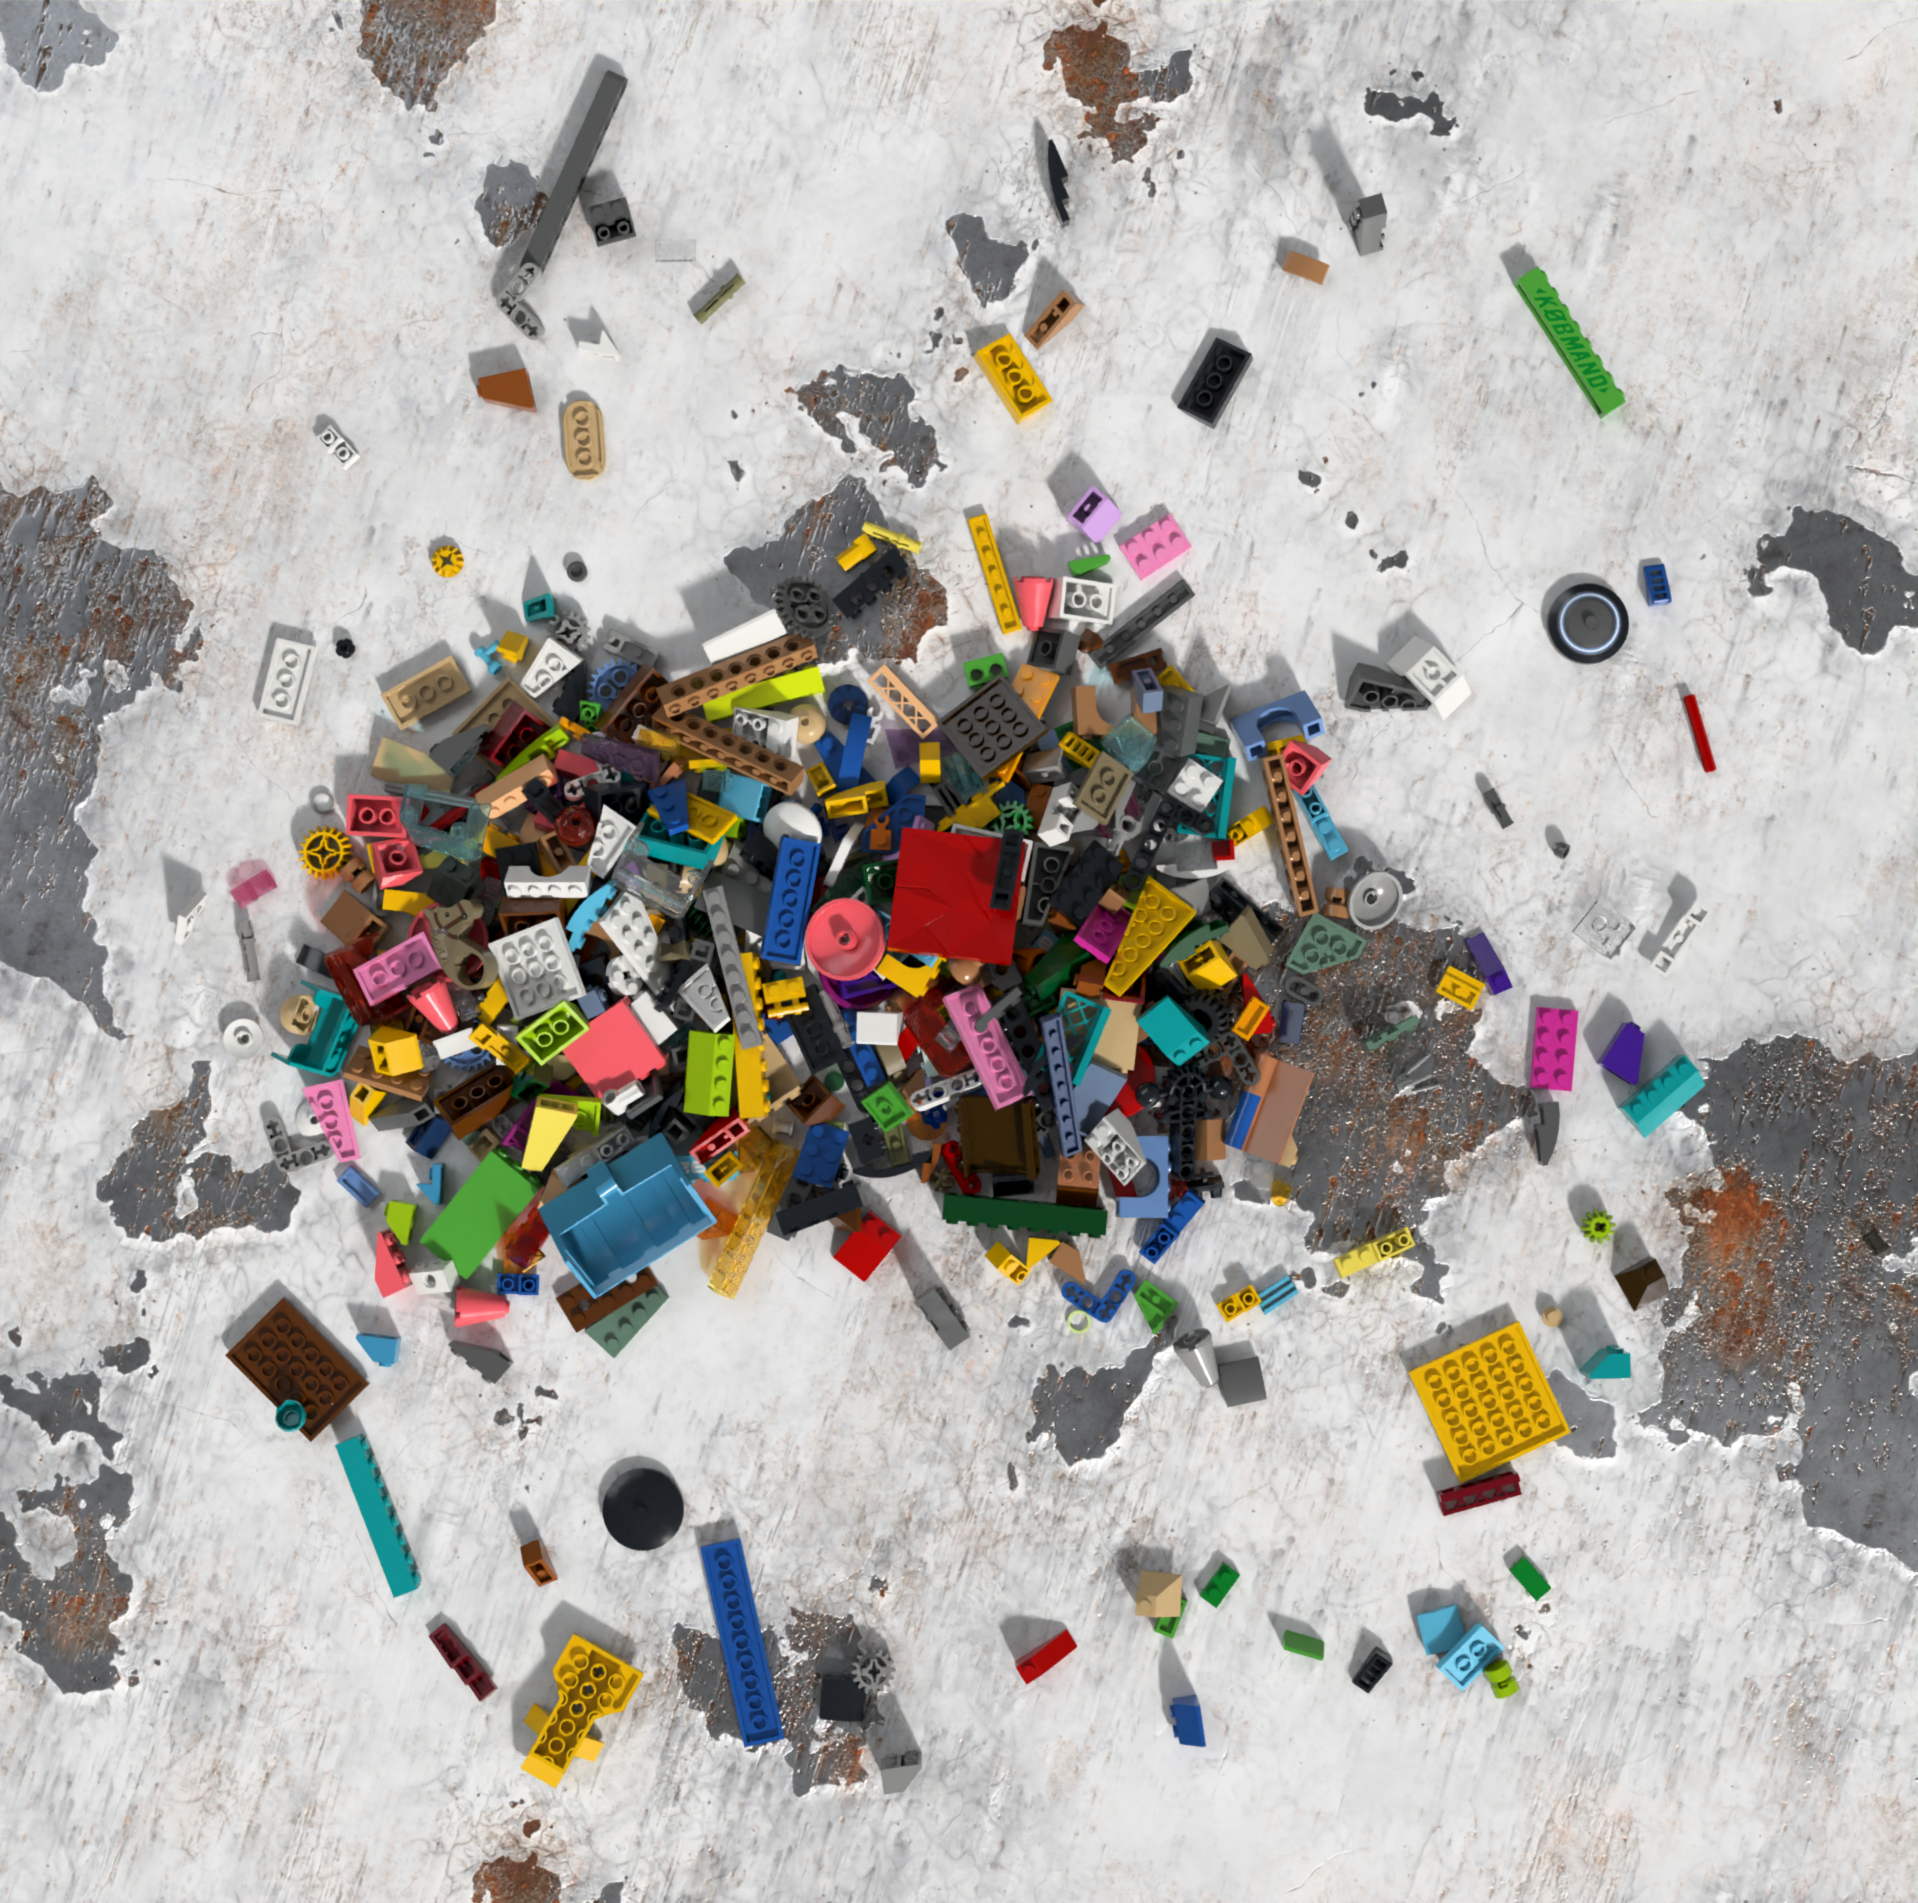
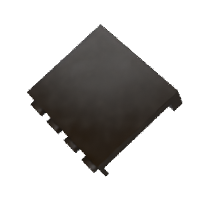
[955,1095,1040,1180]

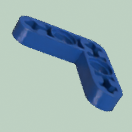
[1061,1269,1136,1323]

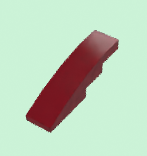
[429,1623,498,1702]

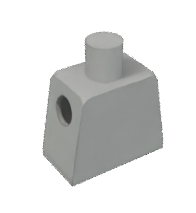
[1169,878,1211,922]

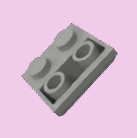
[880,1750,922,1795]

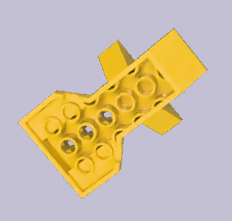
[520,1633,644,1789]

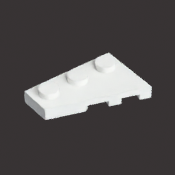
[586,804,639,879]

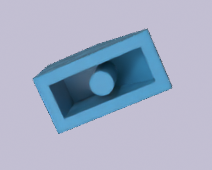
[356,1332,401,1367]

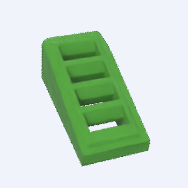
[1067,555,1111,578]

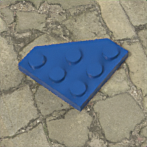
[861,794,926,855]

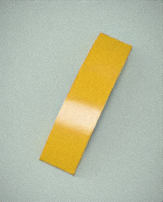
[468,1022,533,1075]

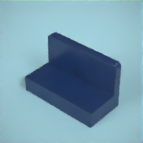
[405,1114,451,1159]

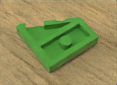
[1133,1279,1178,1335]

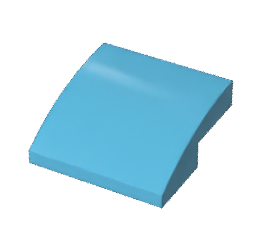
[1416,1604,1465,1656]

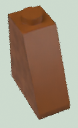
[476,368,537,413]

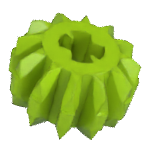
[1580,1209,1616,1244]

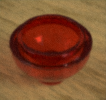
[554,806,596,847]

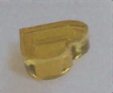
[1267,1180,1293,1206]

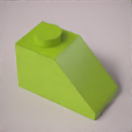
[384,1200,418,1245]

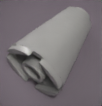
[1173,1328,1219,1388]

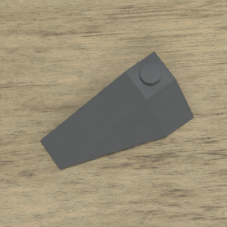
[1344,662,1431,712]

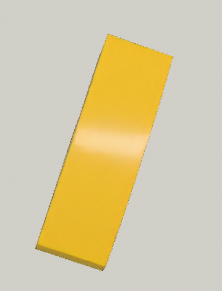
[825,780,888,819]

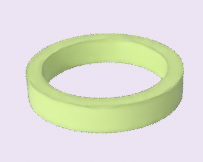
[1067,1310,1090,1333]

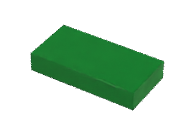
[1508,1556,1551,1602]

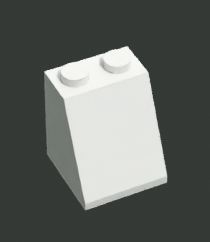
[630,989,682,1046]

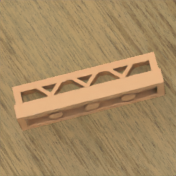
[867,664,939,740]

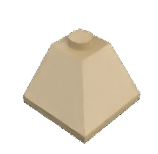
[1135,1570,1183,1617]

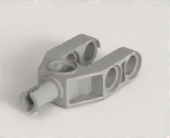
[1107,777,1161,856]

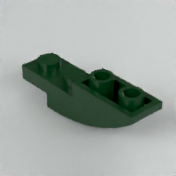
[1152,919,1229,968]

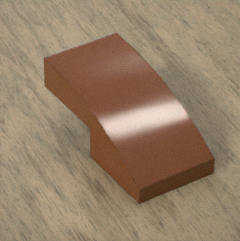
[921,1142,942,1183]

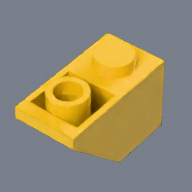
[496,630,530,664]
[1226,805,1274,847]
[350,1082,387,1126]
[984,1241,1031,1286]

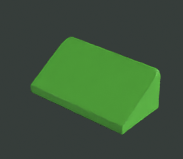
[1281,1630,1324,1661]

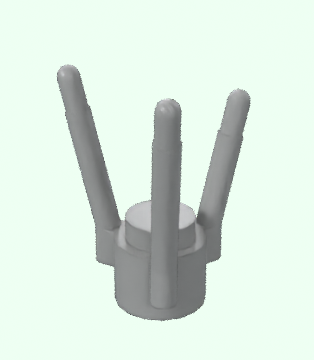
[1394,1053,1440,1097]

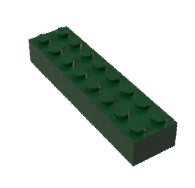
[942,1192,1108,1238]

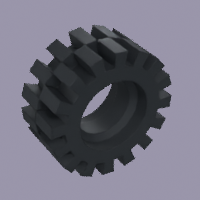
[626,1103,657,1132]

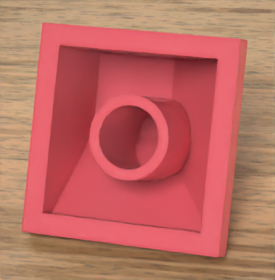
[1283,739,1332,796]
[372,837,423,890]

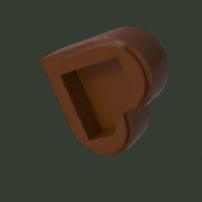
[1078,628,1103,653]

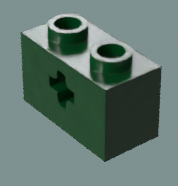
[510,1060,554,1104]

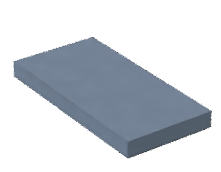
[1053,1059,1128,1137]

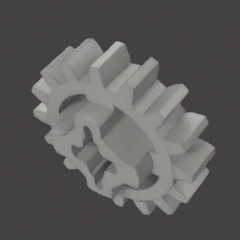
[547,611,591,653]
[851,1648,896,1694]

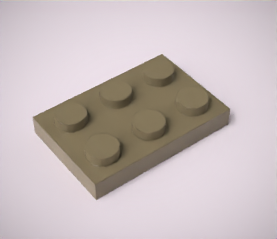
[1072,751,1134,826]

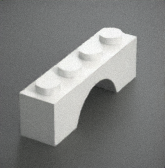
[504,866,593,898]

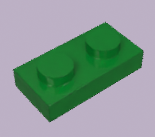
[1199,1562,1240,1608]

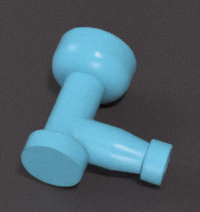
[474,639,504,676]

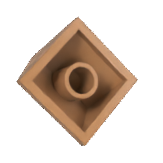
[1195,1119,1226,1161]

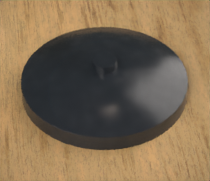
[602,1468,685,1551]

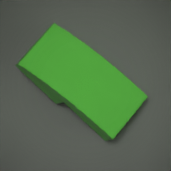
[580,700,606,737]

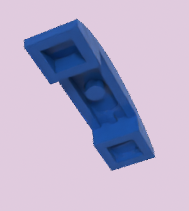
[836,713,873,793]

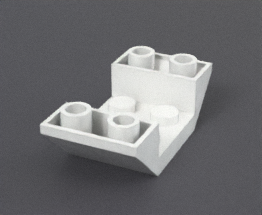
[1386,636,1471,721]

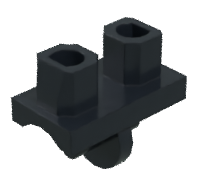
[1185,1167,1225,1199]

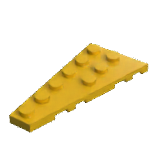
[1104,876,1197,997]

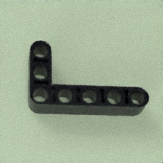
[1123,798,1214,892]

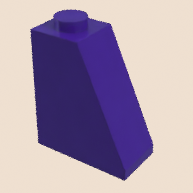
[1597,1021,1645,1086]

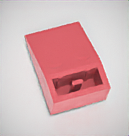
[375,1229,413,1298]

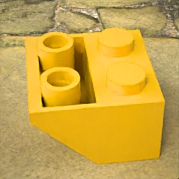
[1177,940,1238,991]
[368,1025,424,1076]

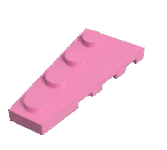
[301,1079,360,1163]

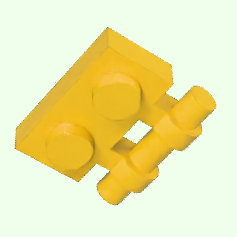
[762,976,809,1018]

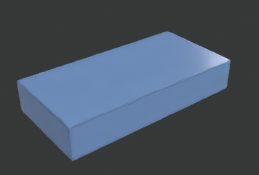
[336,1165,381,1208]

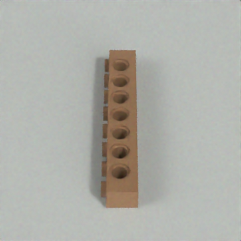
[655,632,818,718]
[652,706,804,796]
[1259,753,1319,917]

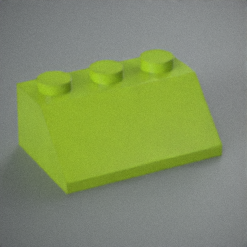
[515,999,590,1066]

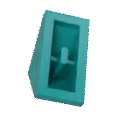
[523,593,557,622]

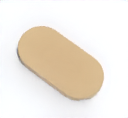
[562,400,607,481]

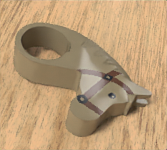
[423,899,498,990]

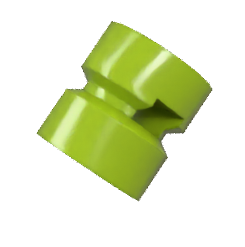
[1483,1660,1520,1699]

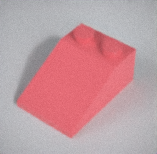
[346,794,409,838]

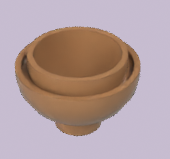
[948,958,985,987]

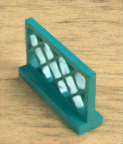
[1176,754,1237,840]
[1034,990,1111,1086]

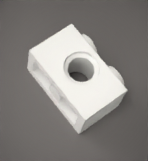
[409,1259,461,1295]

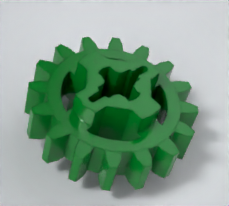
[990,801,1034,839]

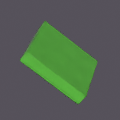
[861,1081,915,1133]

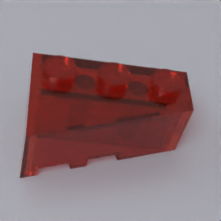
[505,1207,550,1270]

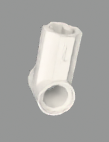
[601,1079,646,1115]

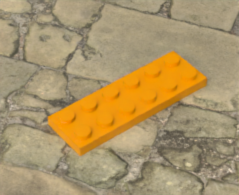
[971,663,1059,783]

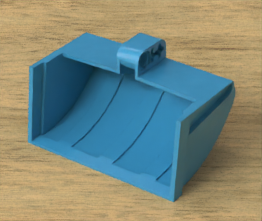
[538,1132,718,1299]

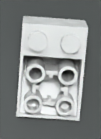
[732,707,799,759]
[1084,1108,1147,1186]

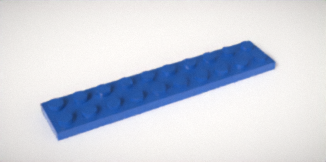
[700,1537,785,1748]

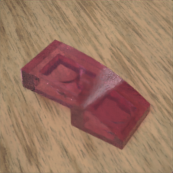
[230,869,277,909]

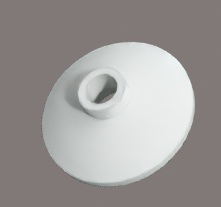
[223,1019,264,1059]
[296,1102,326,1140]

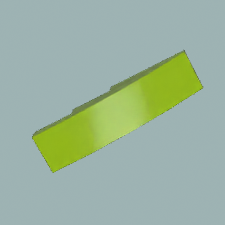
[496,724,571,782]

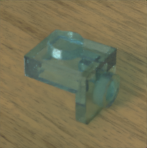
[702,769,733,793]

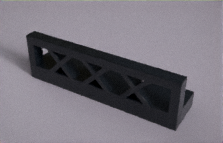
[1209,876,1284,944]

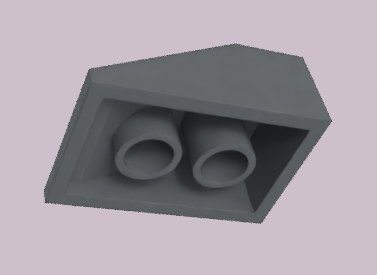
[428,723,491,779]

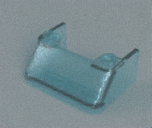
[399,783,492,862]

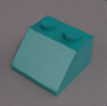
[1580,1345,1631,1379]

